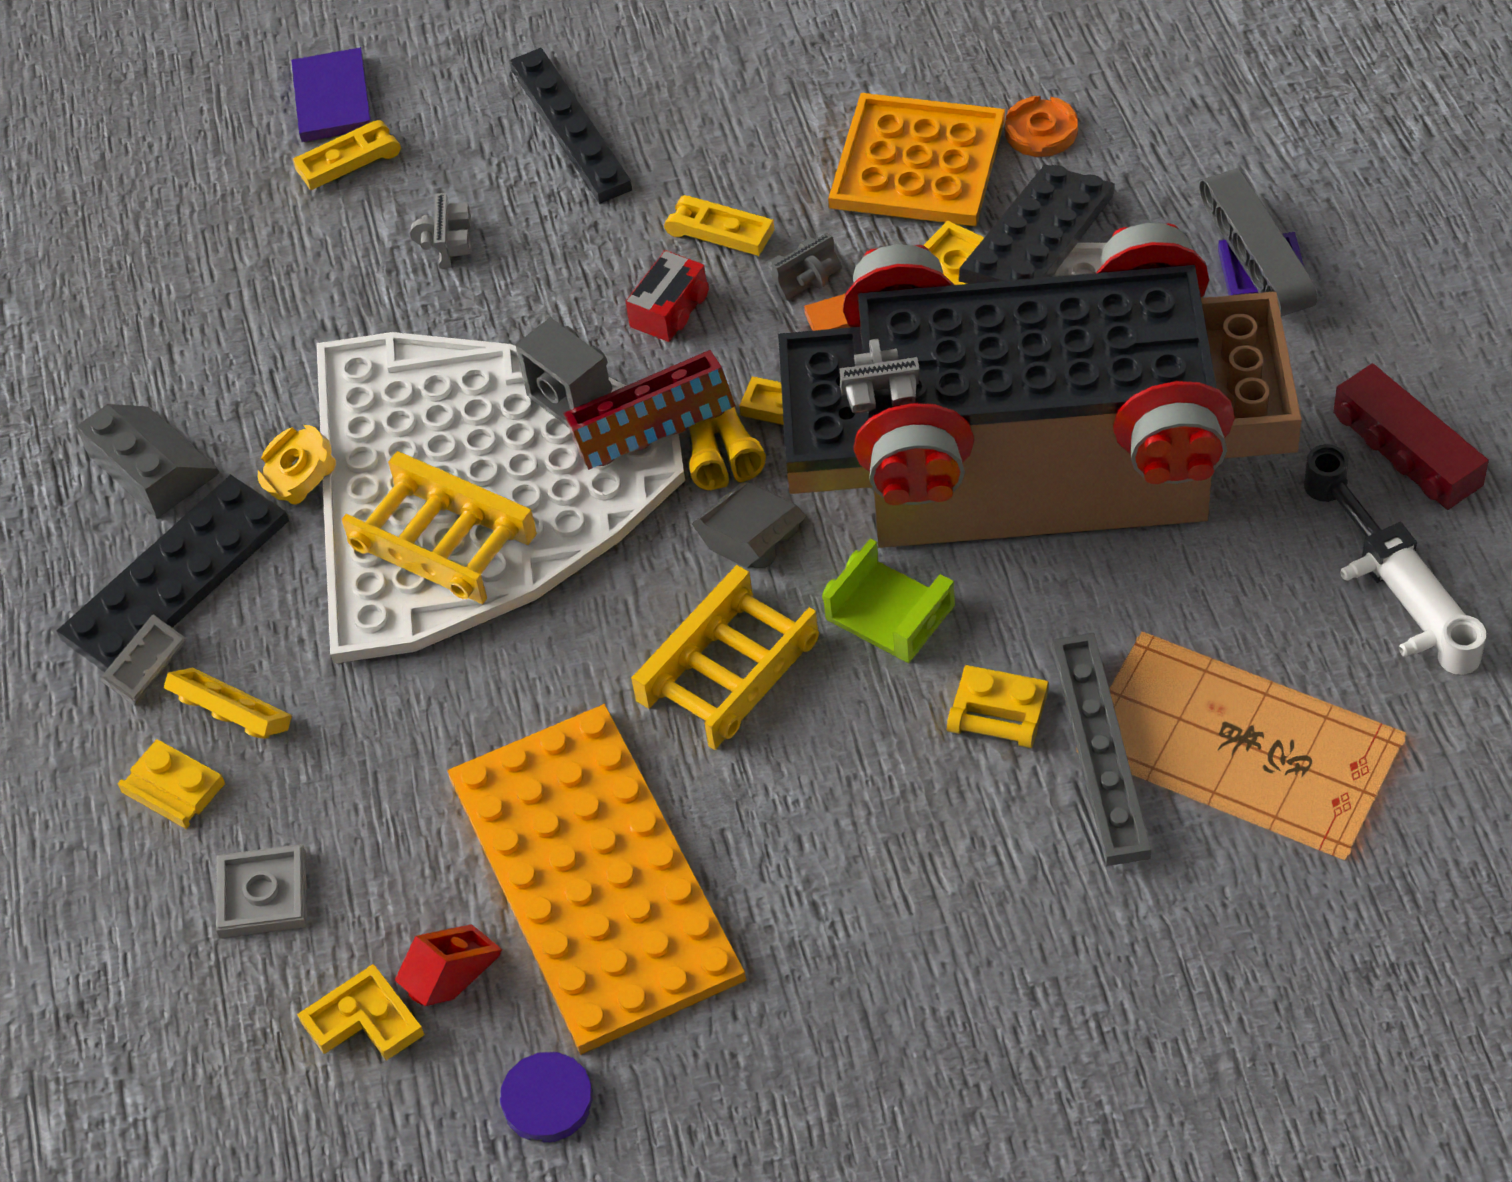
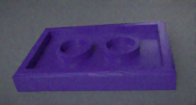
[291,47,371,142]

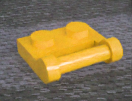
[946,665,1049,748]

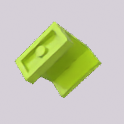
[822,538,955,663]

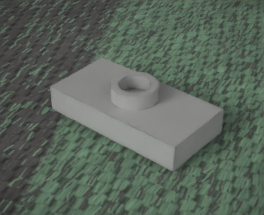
[101,615,186,705]

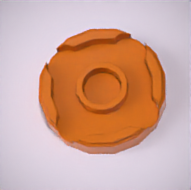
[1004,96,1078,157]

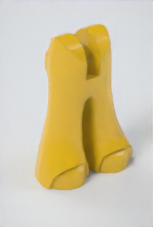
[689,407,766,491]

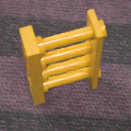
[341,451,537,604]
[631,564,819,750]

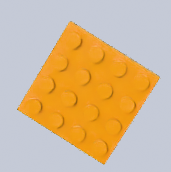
[828,93,1005,226]

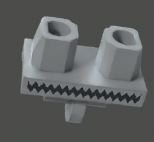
[410,193,471,269]
[840,339,919,413]

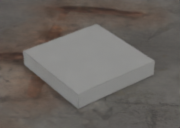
[216,844,307,938]

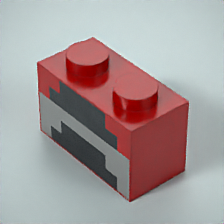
[625,250,709,342]

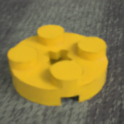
[258,425,336,505]

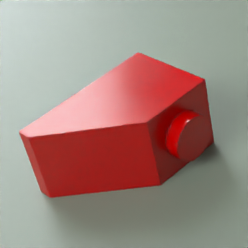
[395,924,503,1006]

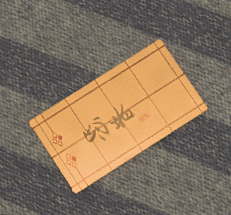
[1076,631,1406,860]

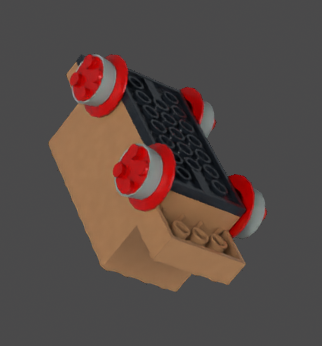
[778,223,1302,548]

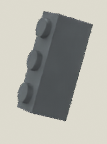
[76,404,219,519]

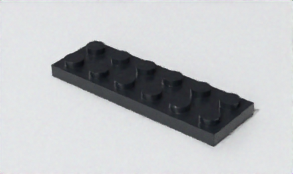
[958,164,1115,284]
[56,474,289,672]

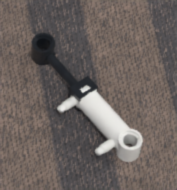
[1304,444,1486,675]

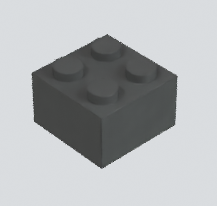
[515,317,612,428]

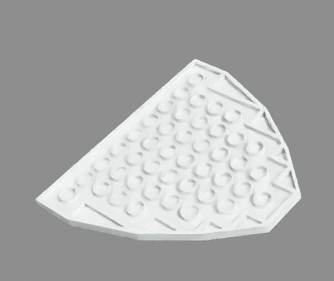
[317,332,685,664]

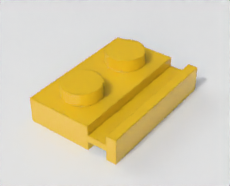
[118,739,225,829]

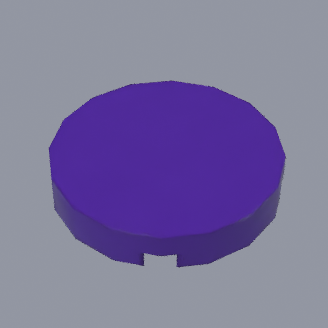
[500,1052,593,1142]

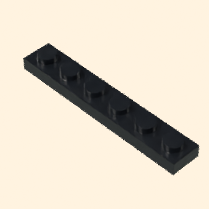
[509,47,632,204]

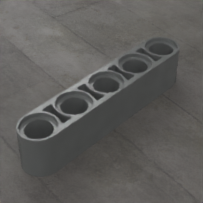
[1199,168,1317,317]

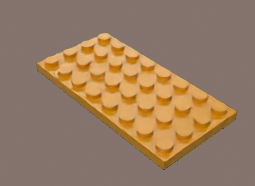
[447,704,746,1055]

